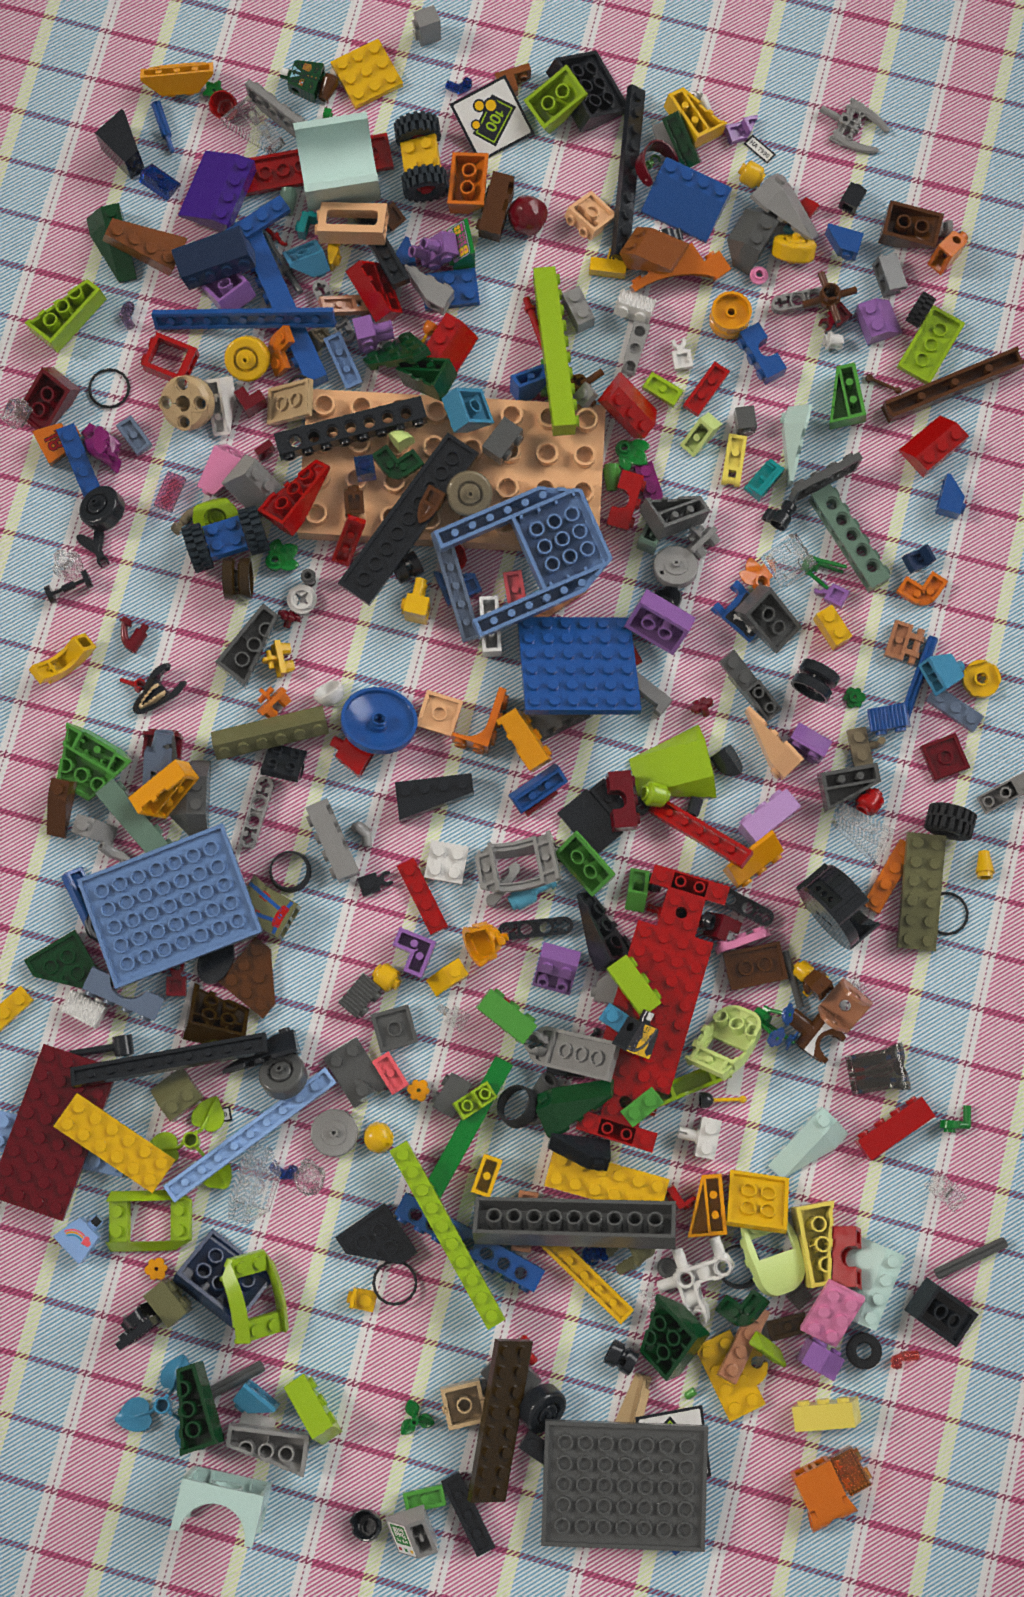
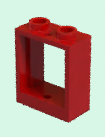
[141,332,200,386]

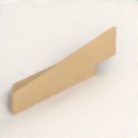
[615,1373,652,1422]

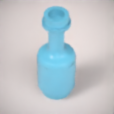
[507,881,557,911]

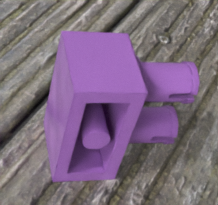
[408,231,459,270]
[352,315,395,354]

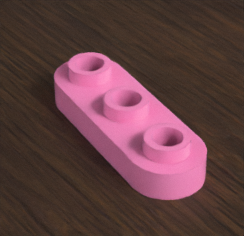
[714,926,771,955]

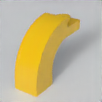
[29,633,96,684]

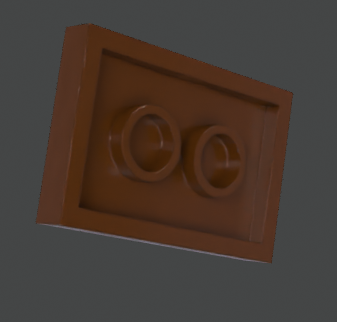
[722,941,788,991]

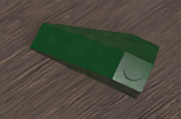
[86,203,137,283]
[536,1079,614,1139]

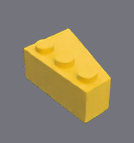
[663,87,727,148]

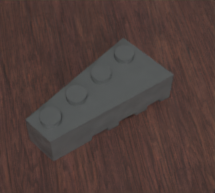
[215,603,278,689]
[531,715,593,741]

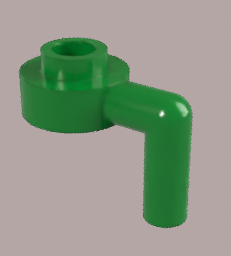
[940,1105,971,1133]

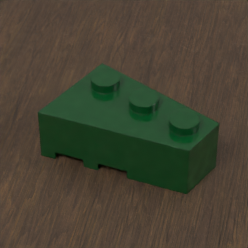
[395,357,458,402]

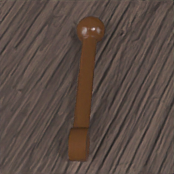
[865,374,902,394]

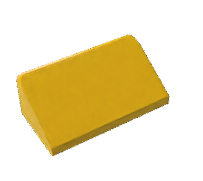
[589,257,626,279]

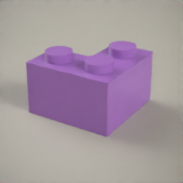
[393,927,437,979]
[796,1337,845,1381]

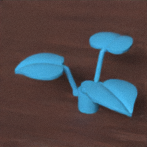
[114,1355,205,1450]

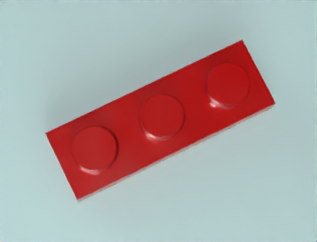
[683,361,730,417]
[331,514,366,566]

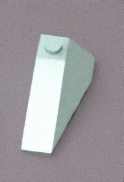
[780,404,812,487]
[767,1107,849,1177]

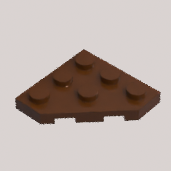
[219,937,276,1019]

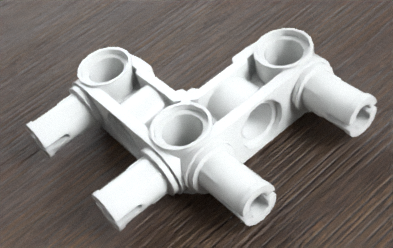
[657,1235,735,1326]

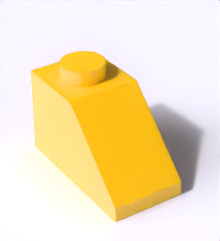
[426,958,469,997]

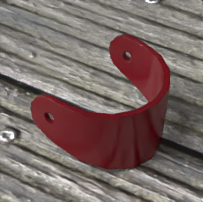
[635,139,678,187]

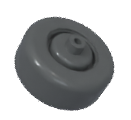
[258,1053,308,1100]

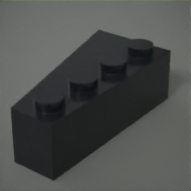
[395,773,474,824]

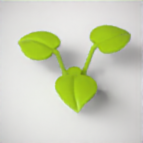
[150,1096,232,1189]

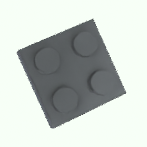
[371,1004,419,1053]

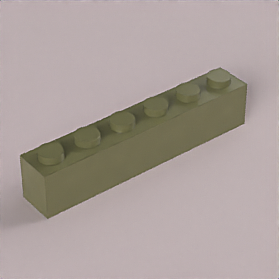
[211,705,329,761]

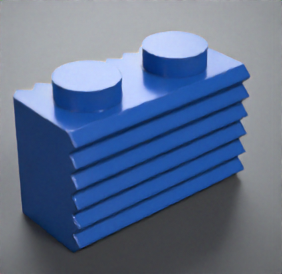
[867,702,911,736]

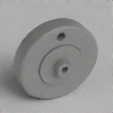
[653,546,698,589]
[310,1109,358,1157]

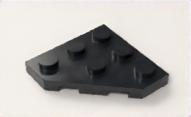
[335,1203,418,1264]

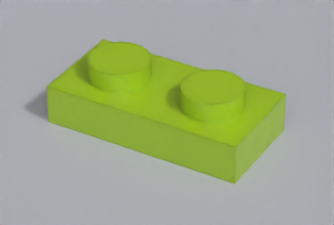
[642,372,684,408]

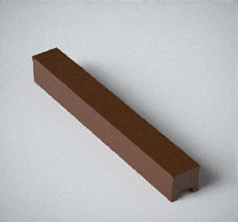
[881,346,1024,424]

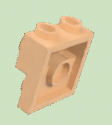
[564,191,615,241]

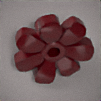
[278,610,301,628]
[690,696,714,717]

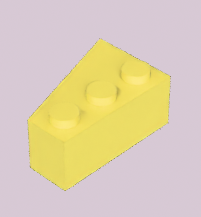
[792,1396,861,1432]

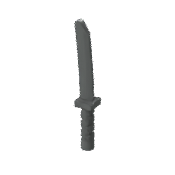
[264,232,303,295]

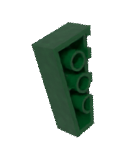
[176,1361,225,1456]

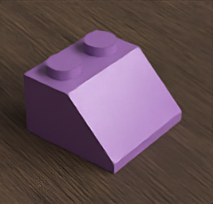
[854,298,903,346]

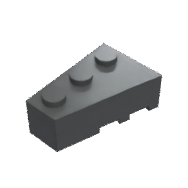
[817,763,881,813]

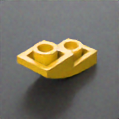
[327,244,342,272]

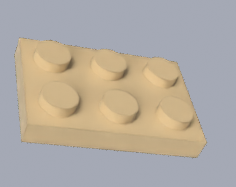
[267,378,313,426]

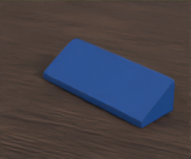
[508,763,568,814]
[61,867,88,927]

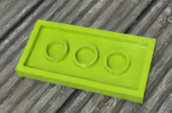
[896,305,965,384]

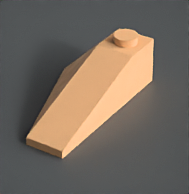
[745,706,804,780]

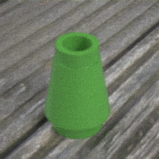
[603,463,621,491]

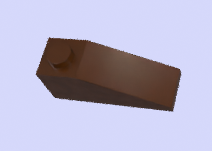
[47,778,77,838]

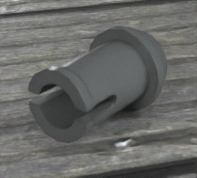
[301,569,316,587]

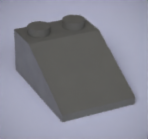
[734,584,802,654]

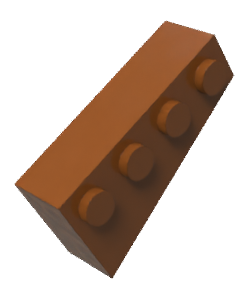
[102,218,188,276]

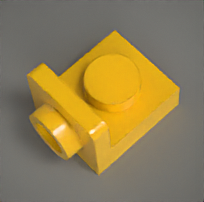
[346,1287,377,1313]

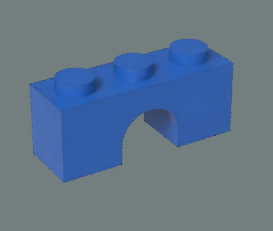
[737,322,787,385]

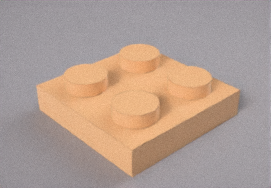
[417,690,464,737]

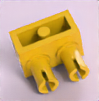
[400,577,431,625]

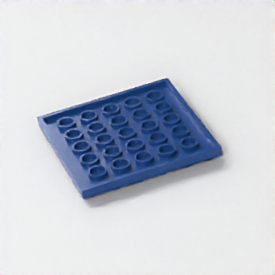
[517,617,642,715]

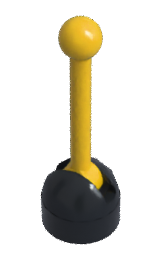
[699,1092,747,1108]

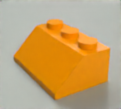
[722,830,784,888]

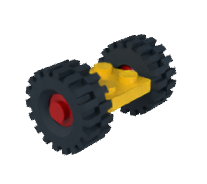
[394,111,449,203]

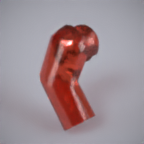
[890,1350,920,1369]

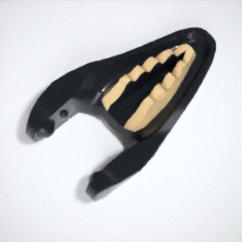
[133,663,187,714]

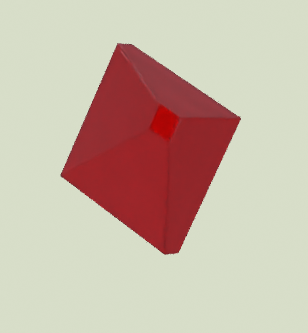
[801,197,820,218]

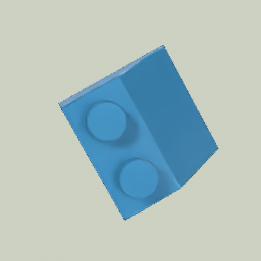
[441,388,494,433]

